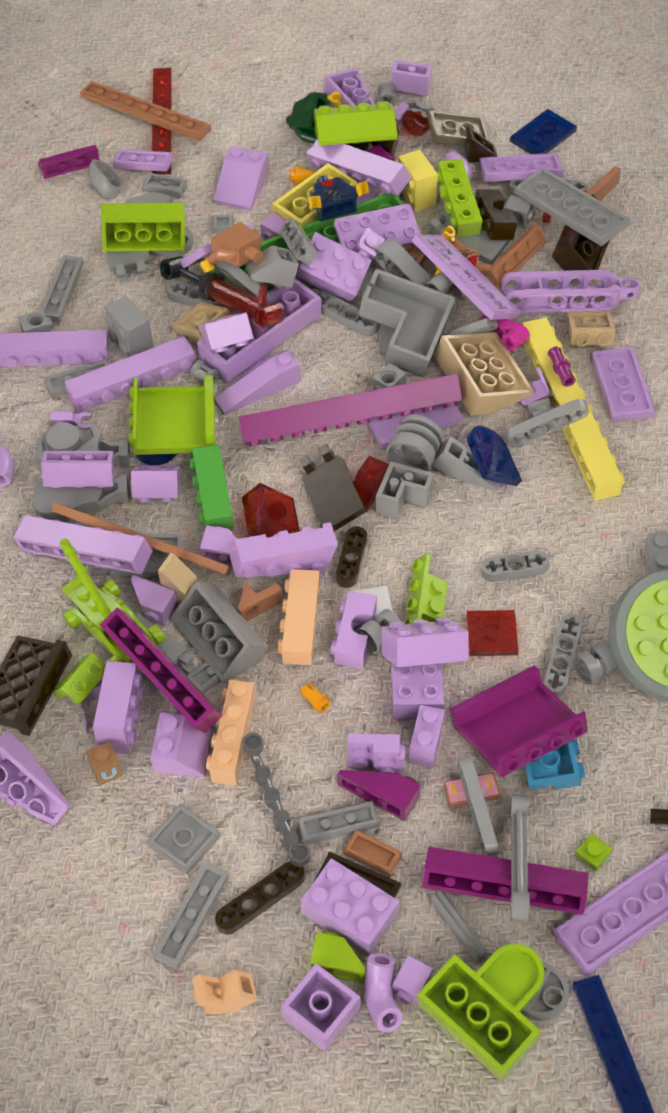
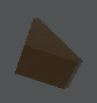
[465,127,498,163]

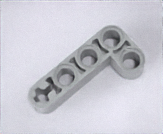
[374,238,453,294]

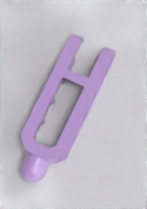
[501,270,640,313]

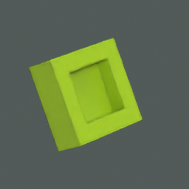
[574,833,613,871]

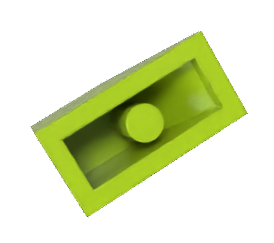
[310,931,366,984]

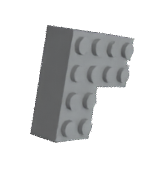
[359,269,455,376]

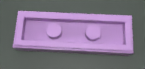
[113,150,174,171]

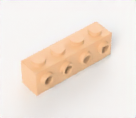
[278,569,320,665]
[206,680,256,786]

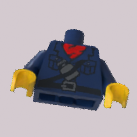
[307,175,370,222]

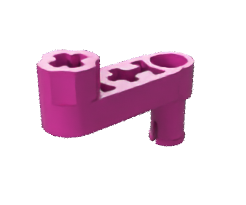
[478,315,530,352]

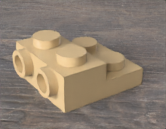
[171,302,230,345]
[567,311,615,347]

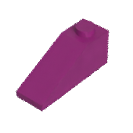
[338,770,421,821]

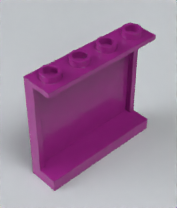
[450,665,588,778]

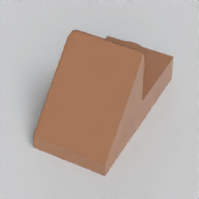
[238,581,283,622]

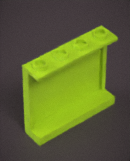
[129,375,215,455]

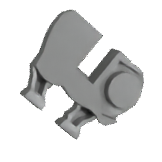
[33,423,130,520]

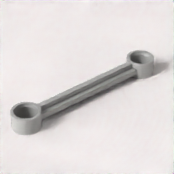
[510,794,529,921]

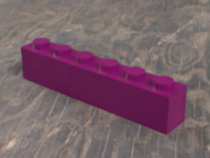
[100,607,223,733]
[422,846,589,915]

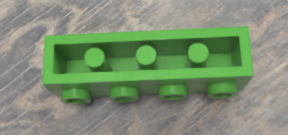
[189,444,234,530]

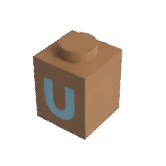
[86,741,123,786]

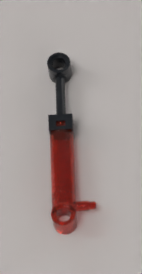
[159,256,284,328]

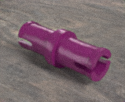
[548,346,576,387]

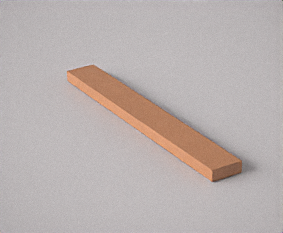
[80,81,212,141]
[52,502,233,575]

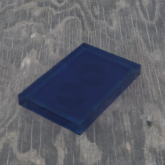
[510,109,577,155]

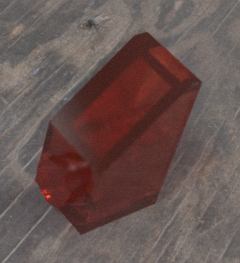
[354,455,389,511]

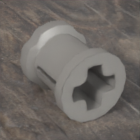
[378,82,395,105]
[190,360,219,385]

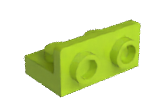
[52,652,106,704]

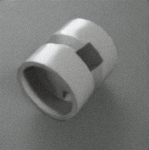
[358,609,401,654]
[573,640,618,684]

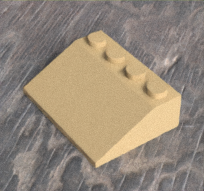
[434,332,535,416]

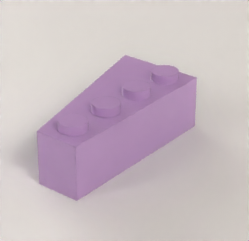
[323,67,375,107]
[229,522,338,578]

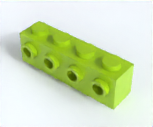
[435,158,483,238]

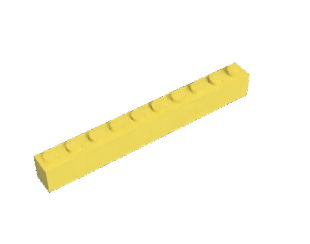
[522,317,625,501]

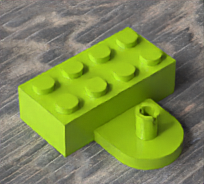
[417,944,544,1082]

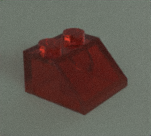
[242,483,300,538]

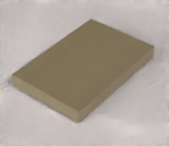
[427,111,490,145]

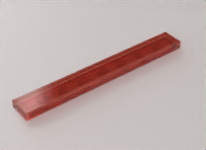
[152,67,172,175]

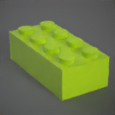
[101,203,185,252]

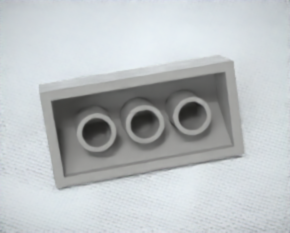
[171,582,268,683]

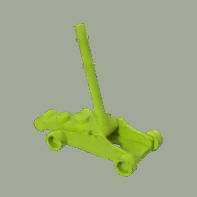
[59,538,167,663]

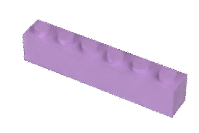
[306,140,412,196]
[0,330,110,367]
[64,336,196,413]
[13,515,152,574]

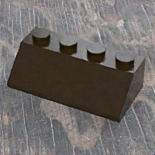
[552,194,610,271]

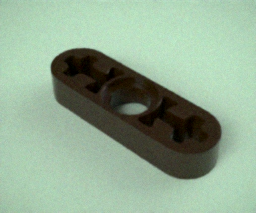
[336,526,367,588]

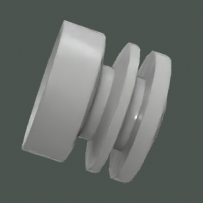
[386,415,444,471]

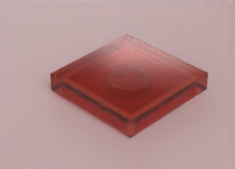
[466,610,519,656]

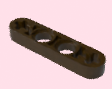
[215,861,305,935]

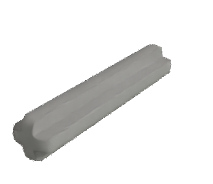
[431,891,487,962]

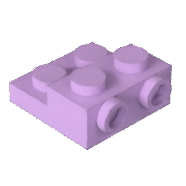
[348,733,405,774]

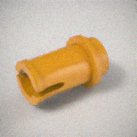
[300,682,331,713]

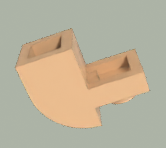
[192,970,257,1014]

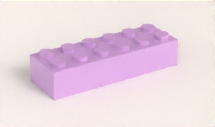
[197,278,321,382]

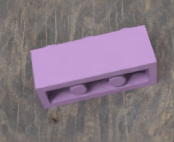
[41,451,115,488]

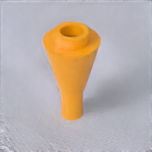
[289,165,315,185]

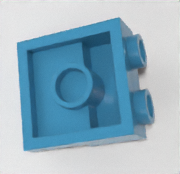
[525,740,585,790]

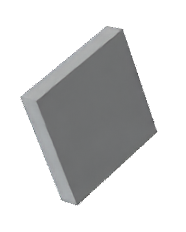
[146,804,221,875]

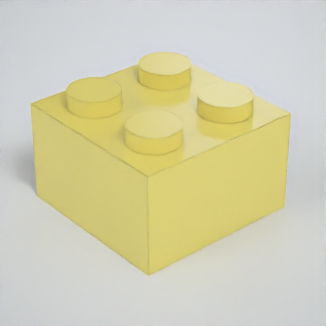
[398,150,438,212]

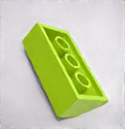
[314,101,398,146]

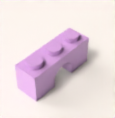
[331,591,377,669]

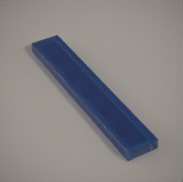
[572,975,654,1113]

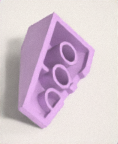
[214,350,301,416]

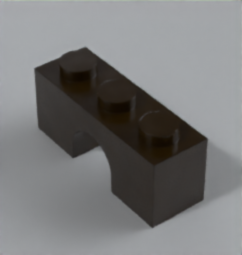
[475,189,518,240]

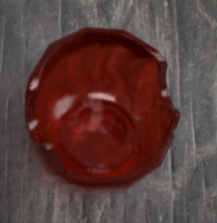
[401,110,430,137]

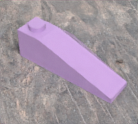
[0,732,71,825]

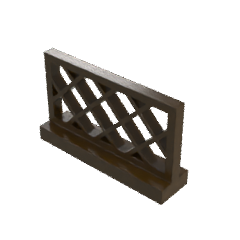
[0,635,72,736]

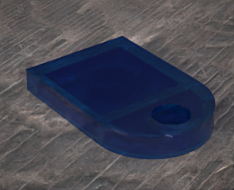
[467,425,522,486]

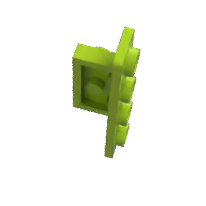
[404,553,448,624]

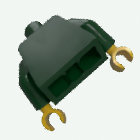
[286,92,342,144]

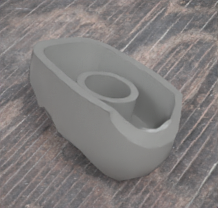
[88,159,125,199]

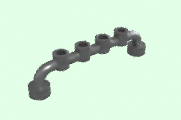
[243,733,310,867]

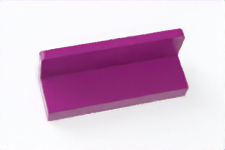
[38,144,100,179]

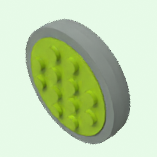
[609,570,668,700]

